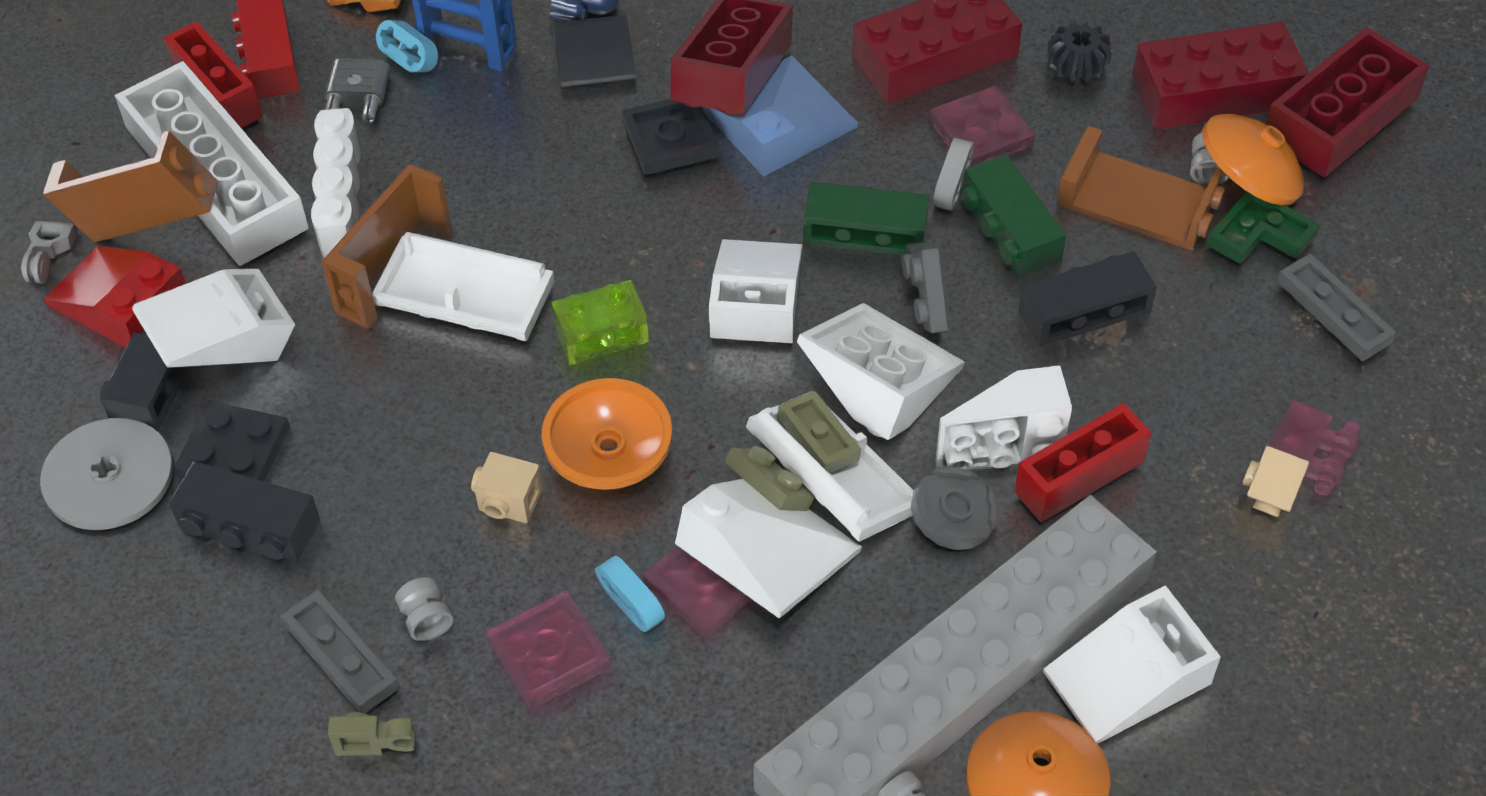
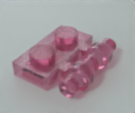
[1269,400,1361,496]

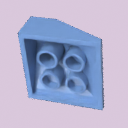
[702,56,858,177]

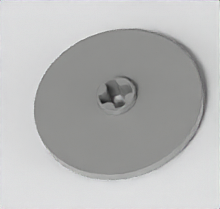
[40,418,173,530]

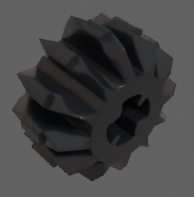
[1047,21,1112,84]

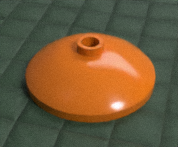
[1202,114,1304,205]
[542,378,672,490]
[966,711,1111,796]

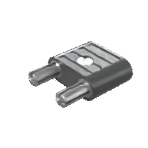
[323,58,390,122]

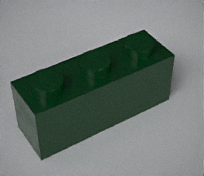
[960,154,1066,278]
[803,182,929,255]

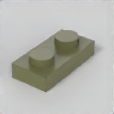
[777,391,862,473]
[724,446,815,511]

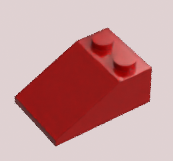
[43,246,186,347]

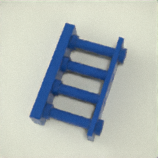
[412,0,517,71]

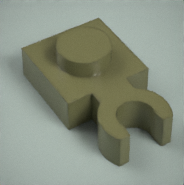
[328,712,416,756]

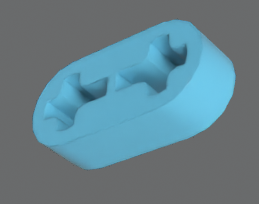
[376,20,438,73]
[595,555,665,632]

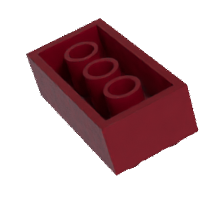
[670,0,793,115]
[852,0,1022,105]
[1132,21,1309,129]
[1266,26,1430,178]

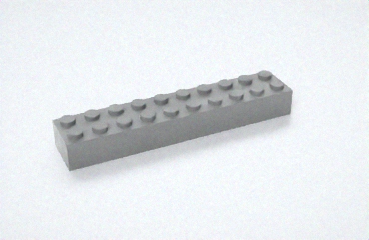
[753,495,1157,796]

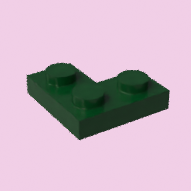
[1206,192,1321,264]

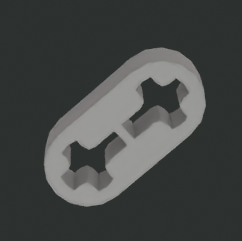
[933,137,975,211]

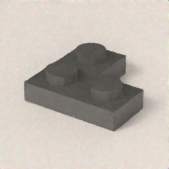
[901,242,948,333]

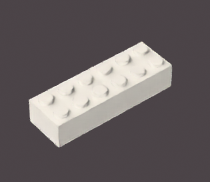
[115,61,309,266]

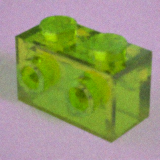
[552,280,649,365]

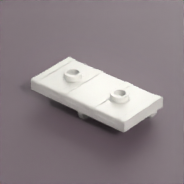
[372,232,554,341]
[746,391,914,542]

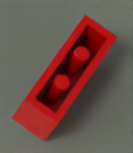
[231,0,300,99]
[163,21,262,128]
[1014,403,1152,522]

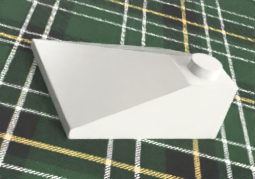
[797,303,965,440]
[675,479,862,618]

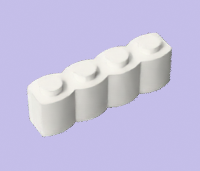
[311,108,361,258]

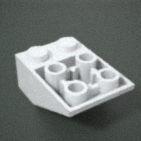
[709,239,802,343]
[132,269,295,367]
[935,365,1072,470]
[1043,585,1221,744]

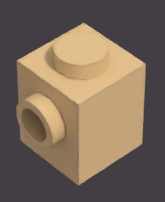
[1242,446,1310,517]
[471,452,543,523]

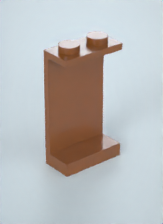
[1057,126,1226,250]
[43,131,219,243]
[321,164,452,329]

